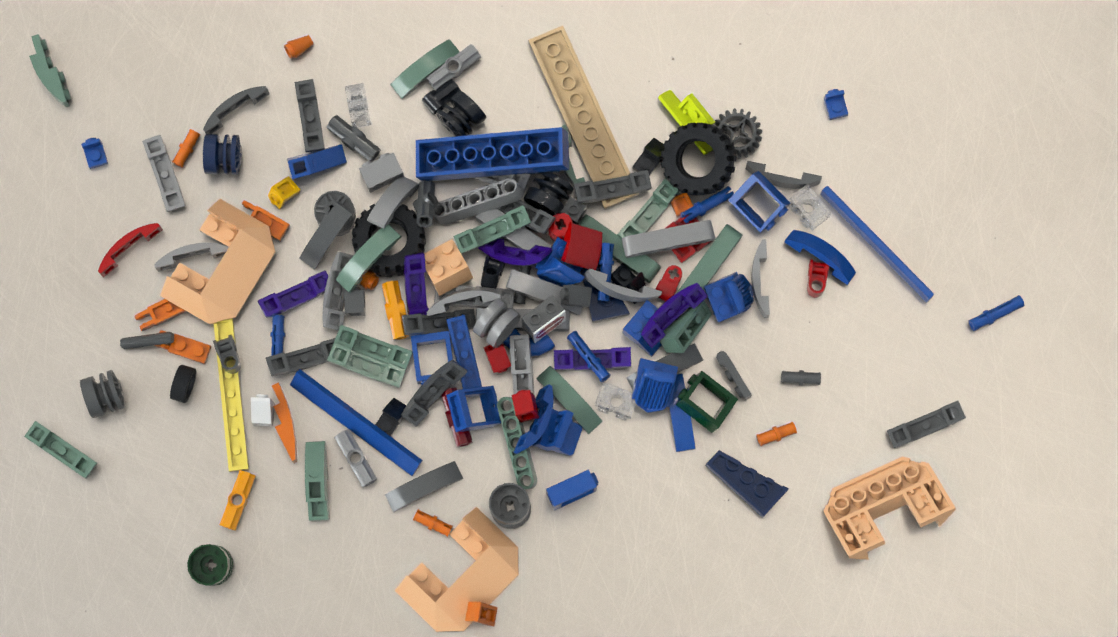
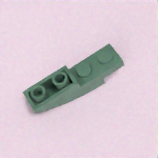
[29,34,71,107]
[305,441,329,521]

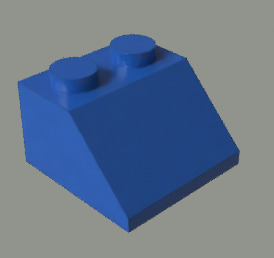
[622,300,662,357]

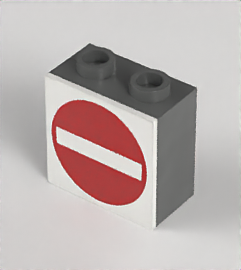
[521,295,566,343]

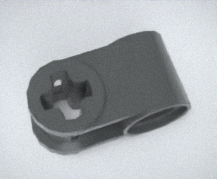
[213,334,241,374]

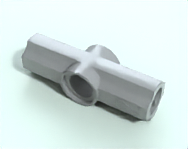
[426,44,481,90]
[334,429,377,488]

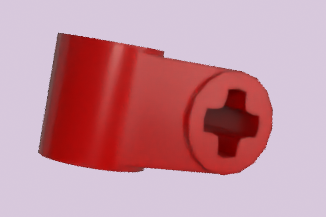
[807,259,829,298]
[656,265,682,302]

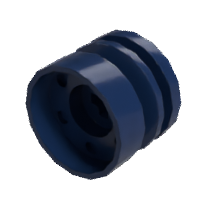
[203,134,242,175]

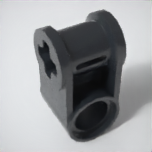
[481,255,505,289]

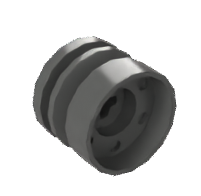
[314,191,357,237]
[80,370,125,418]
[489,483,531,529]

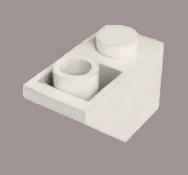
[251,394,275,427]

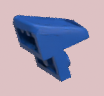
[535,237,585,287]
[703,272,754,322]
[631,358,678,413]
[530,409,582,456]

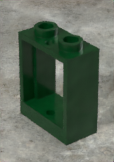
[676,371,738,433]

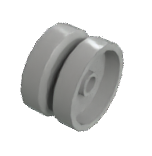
[473,298,521,348]

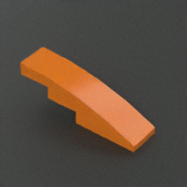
[272,382,297,463]

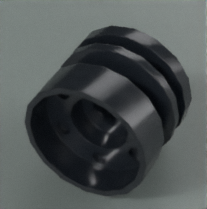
[436,90,486,136]
[524,172,574,216]

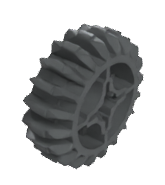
[714,108,763,159]

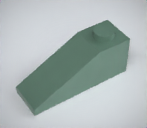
[660,300,712,353]

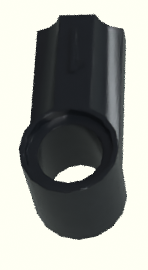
[422,79,460,115]

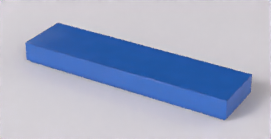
[446,315,482,389]

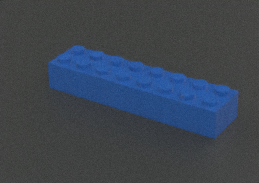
[416,127,569,181]

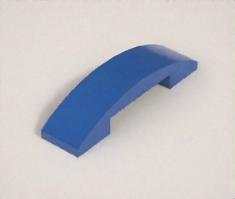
[784,230,856,285]
[669,373,696,452]
[514,384,553,454]

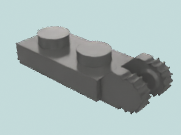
[716,351,752,400]

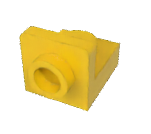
[268,176,301,209]

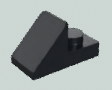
[632,138,665,177]
[611,263,646,304]
[375,398,406,437]

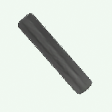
[120,332,174,349]

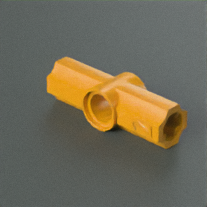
[382,280,410,340]
[219,470,256,531]

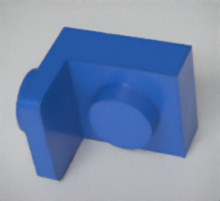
[824,89,848,120]
[81,138,108,169]

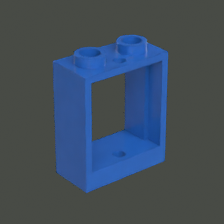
[728,171,790,232]
[411,331,453,386]
[446,386,501,432]
[546,469,599,511]

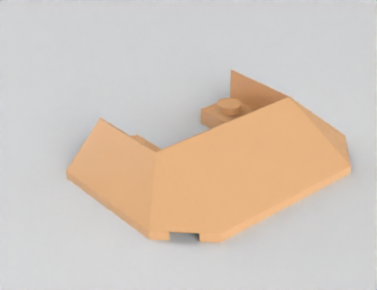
[160,199,276,324]
[824,456,956,560]
[395,507,519,632]

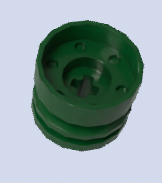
[187,544,234,586]

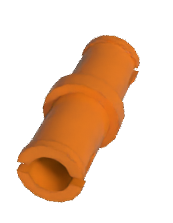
[172,129,201,168]
[756,422,797,446]
[413,509,453,537]

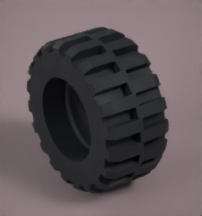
[661,123,736,195]
[352,204,426,277]

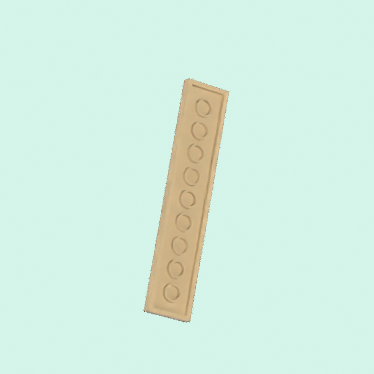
[528,25,639,210]

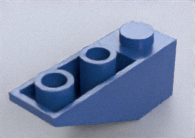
[287,144,347,179]

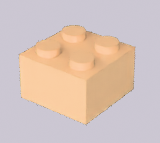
[424,239,473,296]

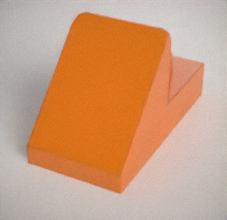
[465,602,498,627]

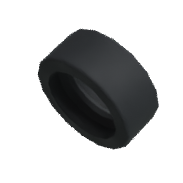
[170,365,196,403]

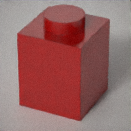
[483,343,511,373]
[512,390,539,423]

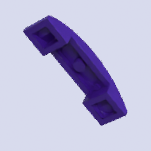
[478,238,552,265]
[404,253,429,315]
[257,270,328,318]
[641,283,708,348]
[554,347,631,370]

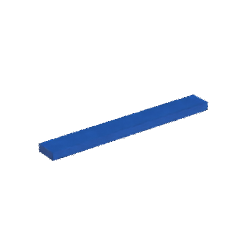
[820,186,934,303]
[290,369,423,476]

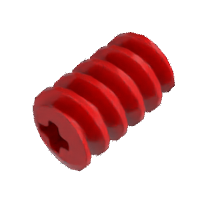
[549,213,573,242]

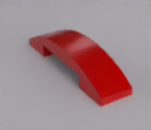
[98,223,163,278]

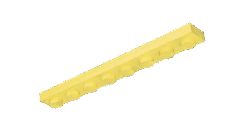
[214,319,249,472]

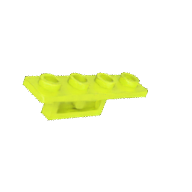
[658,90,715,155]

